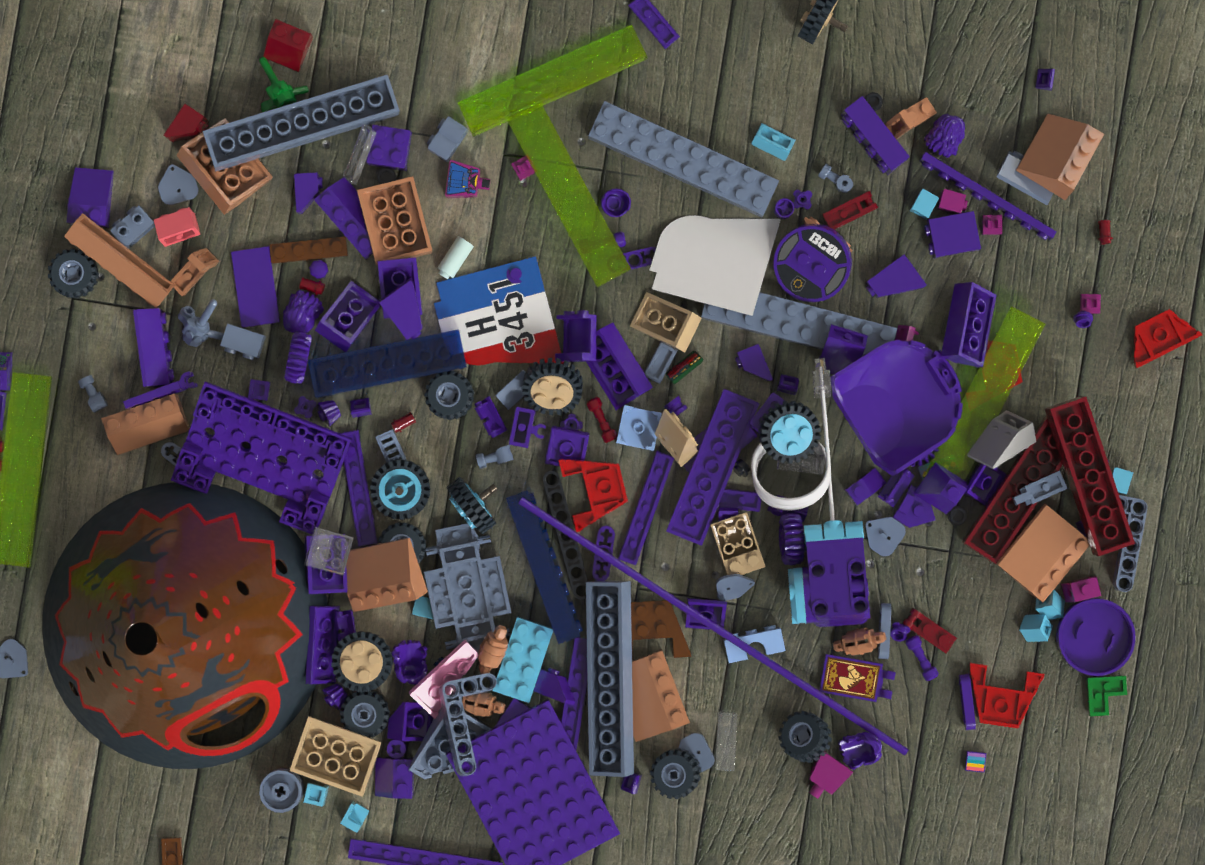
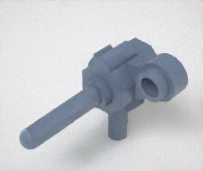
[178,299,224,347]

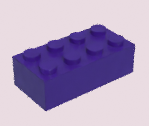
[841,96,910,175]

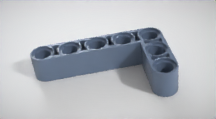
[1113,495,1147,592]
[439,673,497,776]

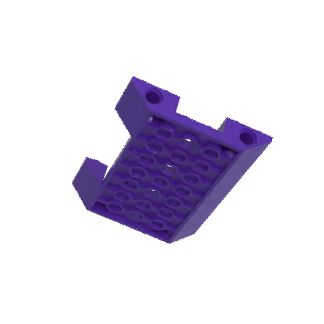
[171,382,352,536]

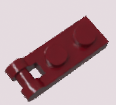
[822,191,878,230]
[902,608,957,654]

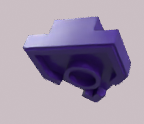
[893,485,935,528]

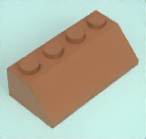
[101,394,190,455]

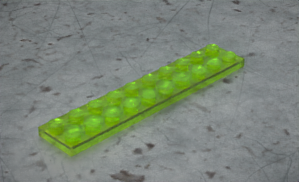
[458,25,648,137]
[507,102,631,288]
[923,306,1046,481]
[0,372,52,567]

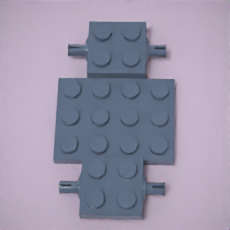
[424,523,511,659]

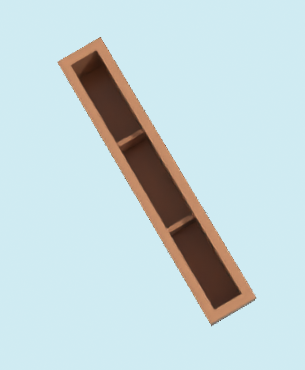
[64,213,175,308]

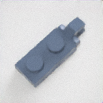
[1012,471,1068,505]

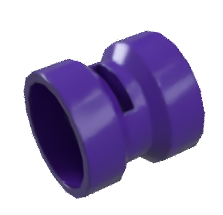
[774,198,794,219]

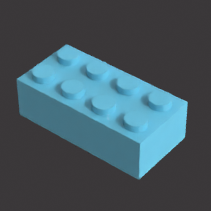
[493,617,554,703]

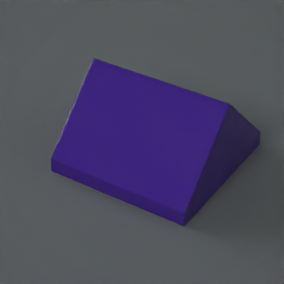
[964,462,1006,506]
[685,598,727,630]

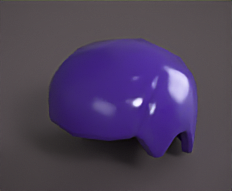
[601,188,631,217]

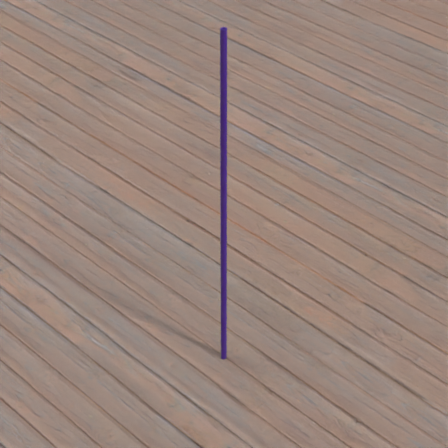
[518,497,909,756]

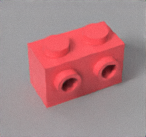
[154,207,201,247]

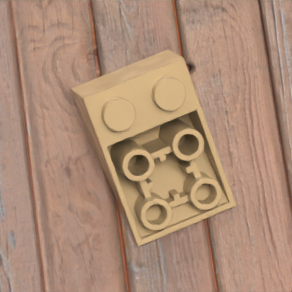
[655,409,698,467]
[710,512,766,575]

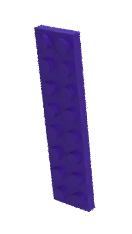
[666,389,759,546]

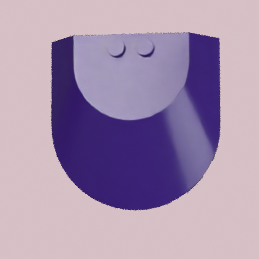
[830,340,963,476]

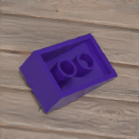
[66,168,114,228]
[377,257,423,319]
[315,281,381,353]
[304,534,348,594]

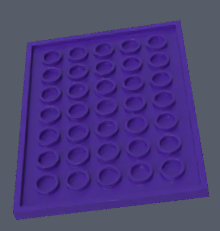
[446,699,620,865]

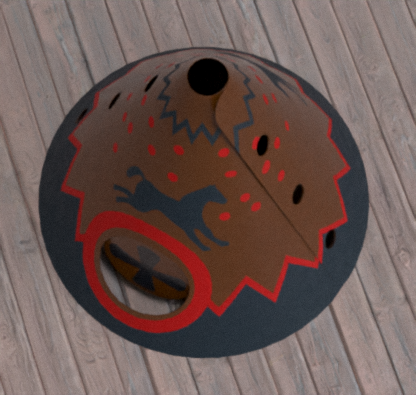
[42,482,328,769]

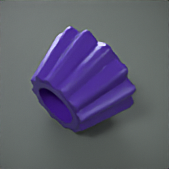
[317,400,341,427]
[322,684,348,710]

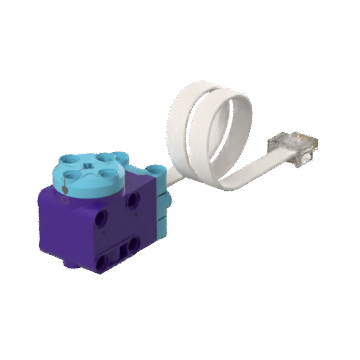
[751,358,870,627]

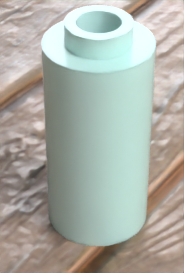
[437,236,474,279]

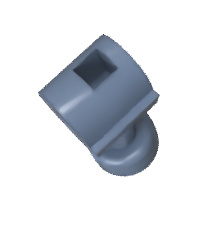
[818,164,853,193]
[78,375,108,413]
[476,445,514,469]

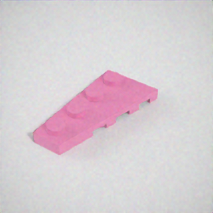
[409,640,479,719]

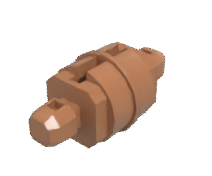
[478,625,508,674]
[833,628,886,656]
[461,690,506,717]

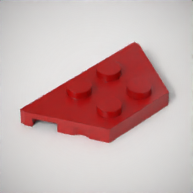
[1134,309,1202,369]

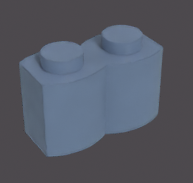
[427,116,468,163]

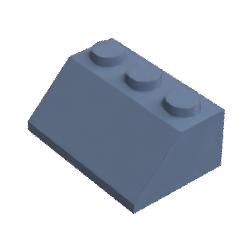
[997,151,1053,205]

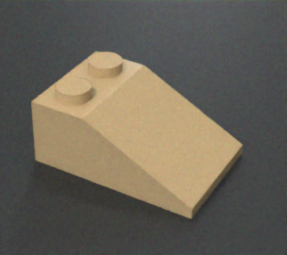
[630,292,702,352]

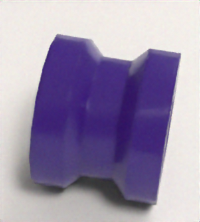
[664,396,688,416]
[387,740,407,759]

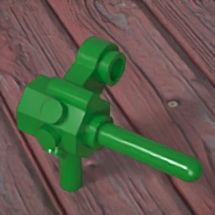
[259,57,309,113]

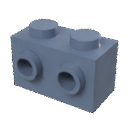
[110,206,155,249]
[220,324,266,360]

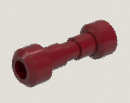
[586,397,618,443]

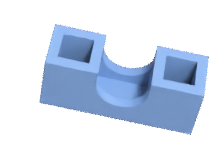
[723,625,785,663]

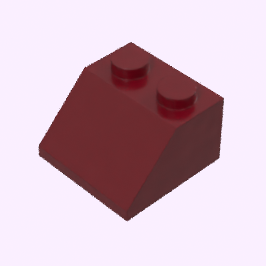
[263,19,313,72]
[163,104,209,143]

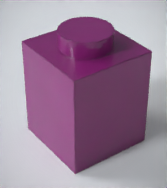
[937,189,968,214]

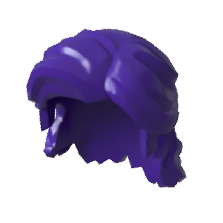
[924,114,965,158]
[283,290,324,333]
[392,640,427,685]
[838,732,882,770]

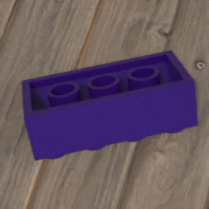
[314,177,373,259]
[941,282,997,368]
[133,308,175,388]
[586,322,653,410]

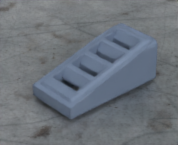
[375,429,407,462]

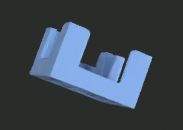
[616,405,662,451]

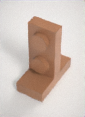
[885,97,937,139]
[170,248,219,296]

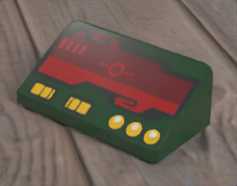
[665,351,704,385]

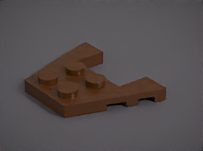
[631,600,691,660]

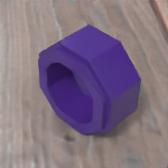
[309,260,329,279]

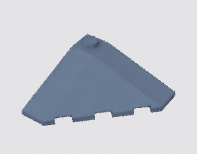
[408,705,492,779]

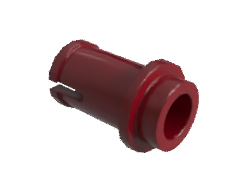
[1098,220,1113,245]
[299,277,325,296]
[391,412,416,433]

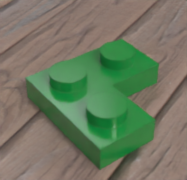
[1087,675,1127,716]

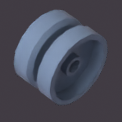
[259,768,305,813]

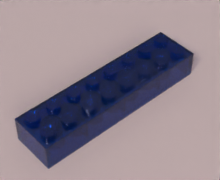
[308,329,468,399]
[506,490,583,644]

